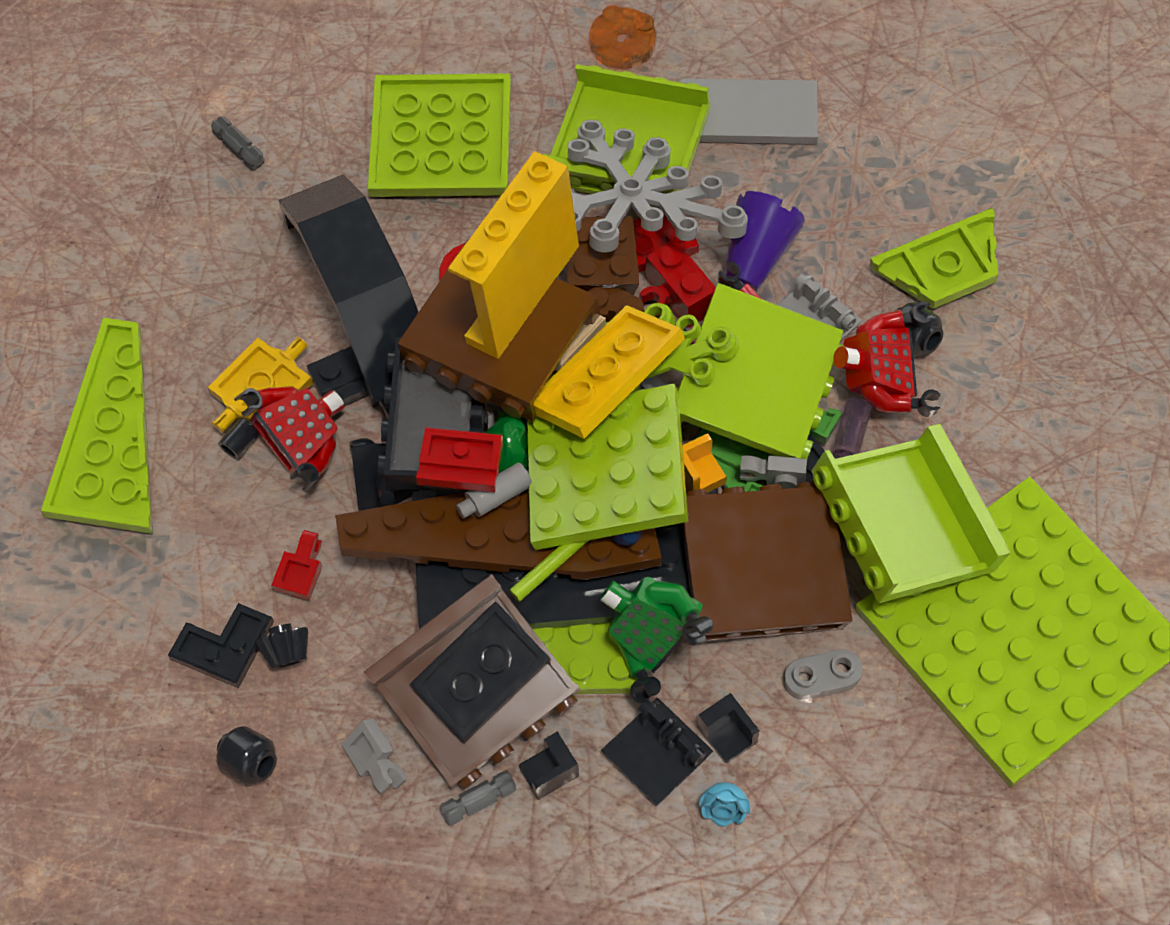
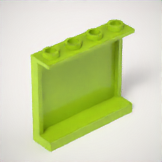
[543,64,711,207]
[678,283,844,459]
[811,424,1011,603]

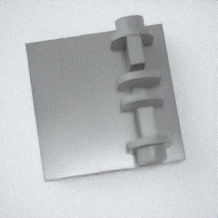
[777,274,863,342]

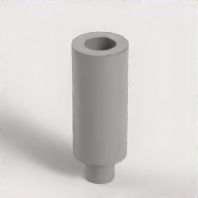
[456,462,532,519]

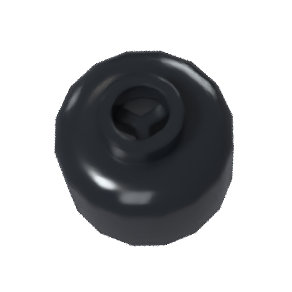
[894,302,944,357]
[216,726,277,785]

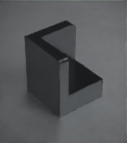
[698,693,759,763]
[519,731,579,800]

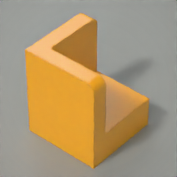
[682,434,727,493]

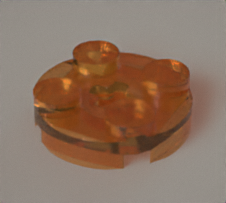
[589,5,656,70]

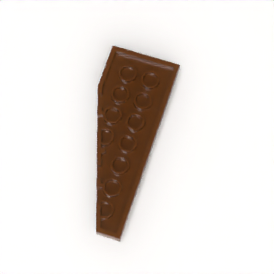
[335,489,662,580]

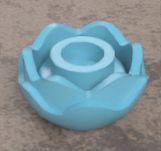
[699,782,750,827]

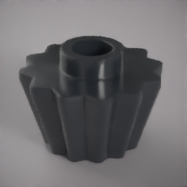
[255,623,308,669]

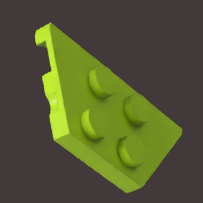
[869,208,998,309]

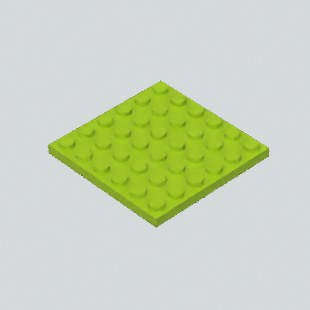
[855,476,1170,788]

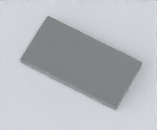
[680,78,818,144]

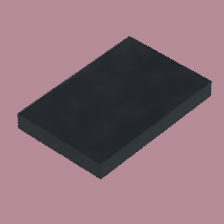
[409,601,551,743]

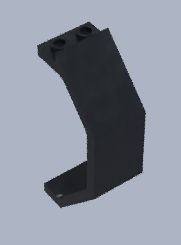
[278,174,438,408]

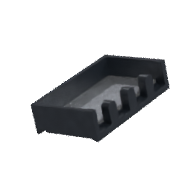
[378,337,485,491]

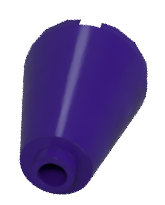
[724,191,805,292]

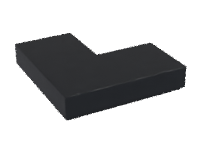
[168,603,274,689]

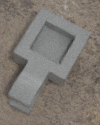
[342,719,407,793]

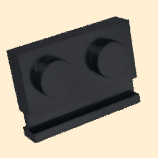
[307,346,368,406]

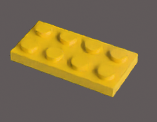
[533,305,685,439]

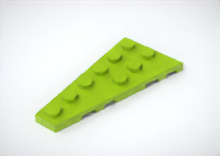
[41,317,153,534]

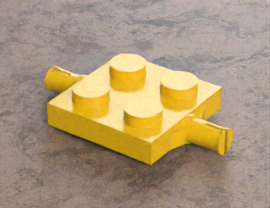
[208,336,313,434]

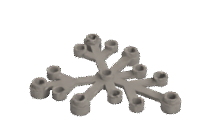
[567,120,748,252]

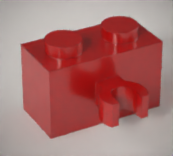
[639,239,716,329]

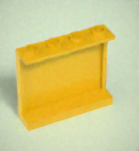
[448,151,579,359]

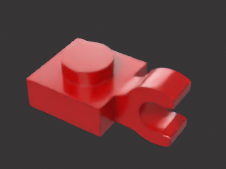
[271,530,322,601]

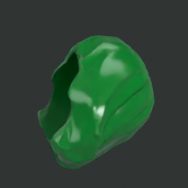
[486,412,529,474]

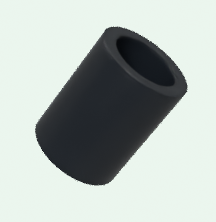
[218,417,259,459]

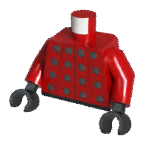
[833,302,941,417]
[234,386,345,492]

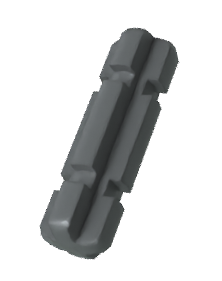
[211,116,265,169]
[439,771,516,825]

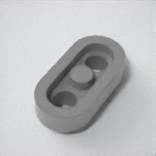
[784,649,863,700]

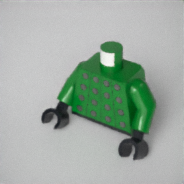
[600,577,713,703]

